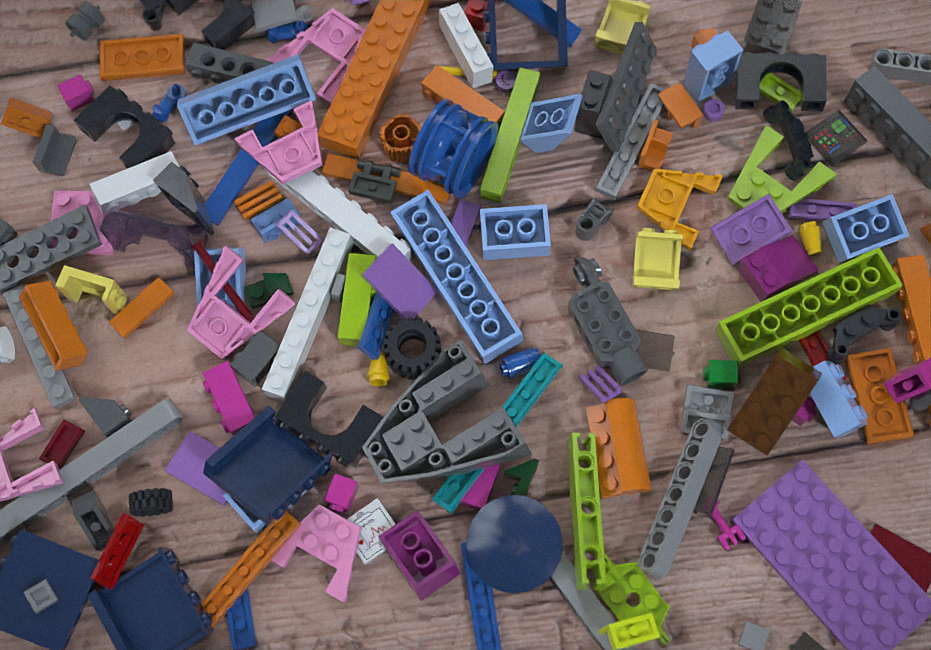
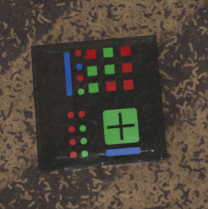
[806,109,868,167]

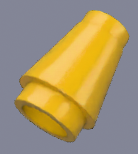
[798,221,822,256]
[367,351,390,387]

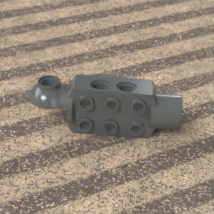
[568,257,648,386]

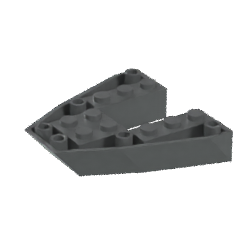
[362,340,533,483]

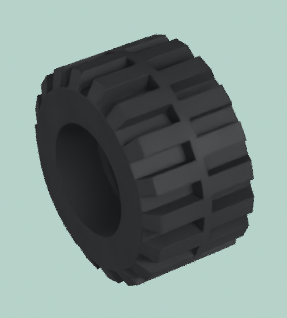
[383,317,442,380]

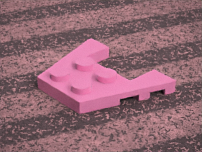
[235,101,322,185]
[271,504,361,603]

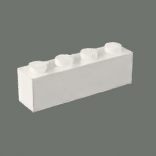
[439,3,493,88]
[89,152,180,215]

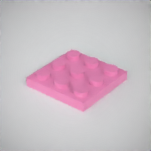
[50,191,119,255]

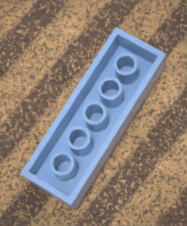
[177,54,316,145]

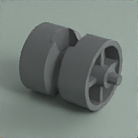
[65,1,106,41]

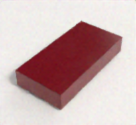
[39,419,85,470]

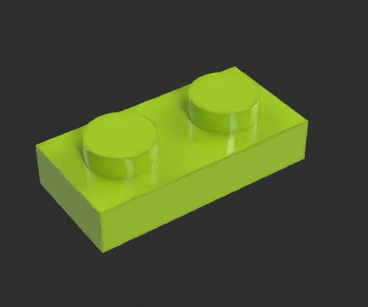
[760,73,801,113]

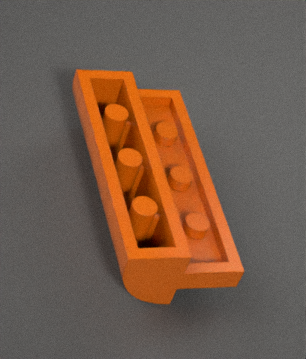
[586,398,652,499]

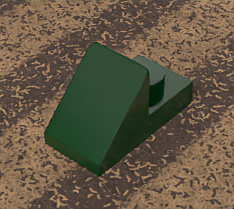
[244,273,294,310]
[504,458,539,496]

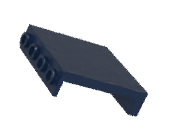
[203,406,333,526]
[0,529,99,650]
[87,547,214,650]

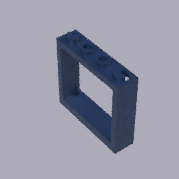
[484,0,568,70]

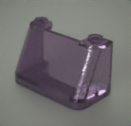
[100,210,208,269]

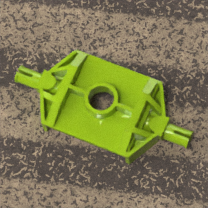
[598,552,671,646]

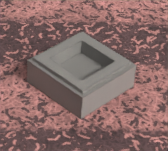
[331,273,346,303]
[24,579,59,614]
[738,621,770,650]

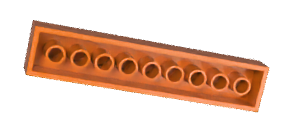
[318,0,432,160]

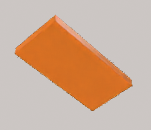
[100,34,185,81]
[845,348,914,445]

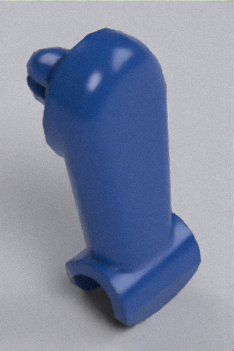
[267,20,309,43]
[152,84,186,122]

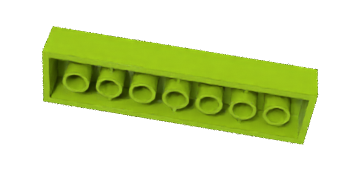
[715,247,903,369]

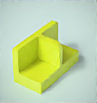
[598,613,660,650]

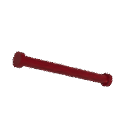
[190,240,265,334]

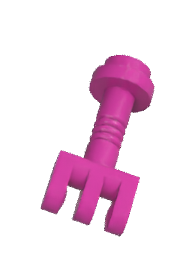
[701,497,746,552]

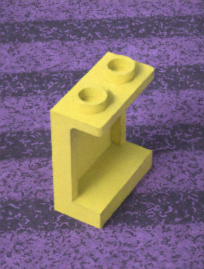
[594,0,650,55]
[632,228,683,291]
[55,265,127,315]

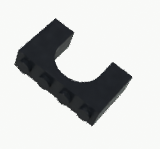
[165,0,256,50]
[735,52,826,112]
[74,85,175,169]
[274,371,383,468]

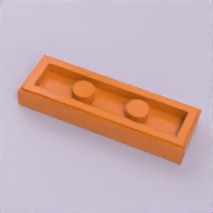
[109,277,175,339]

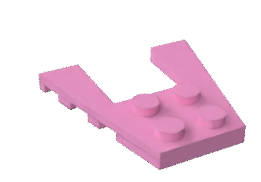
[266,8,366,105]
[187,246,297,359]
[0,408,64,502]

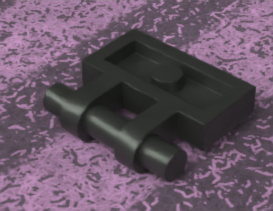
[348,160,401,204]

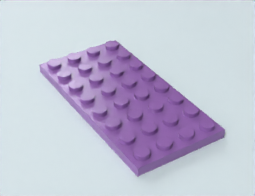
[731,460,931,650]

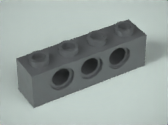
[185,43,273,84]

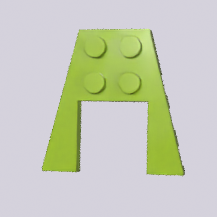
[728,125,837,214]

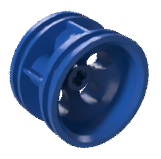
[409,99,498,199]

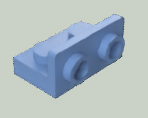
[251,198,302,243]

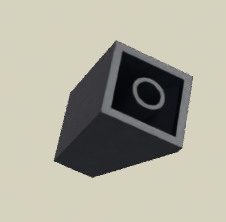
[574,70,613,139]

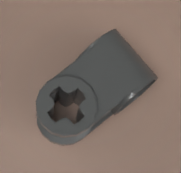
[575,197,614,241]

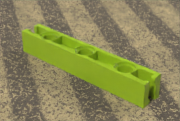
[480,68,540,204]
[567,433,606,590]

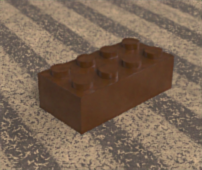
[727,348,822,456]

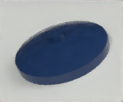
[466,495,563,593]

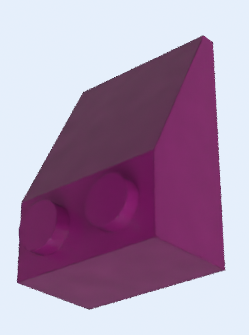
[737,235,819,302]
[378,510,460,601]

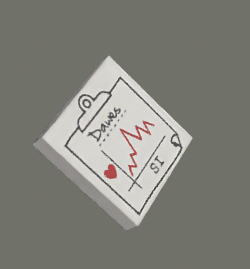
[346,498,396,565]

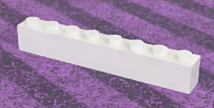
[264,168,412,260]
[262,227,353,403]

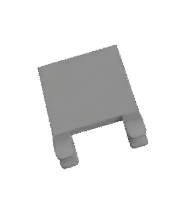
[252,0,312,32]

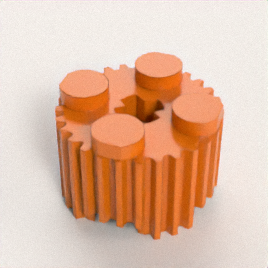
[380,113,422,164]

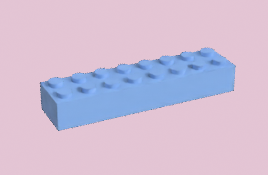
[390,190,523,364]

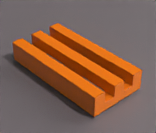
[234,180,283,221]

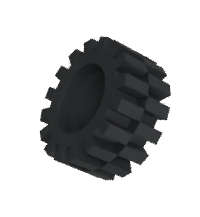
[129,488,173,517]

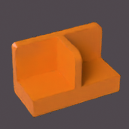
[658,82,703,129]
[1,97,52,138]
[638,119,673,171]

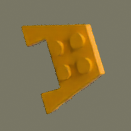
[637,169,723,251]

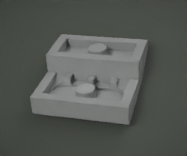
[680,384,734,440]

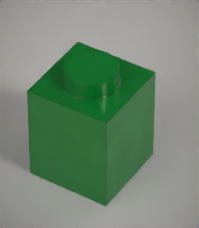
[702,360,738,389]

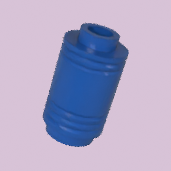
[499,348,541,379]

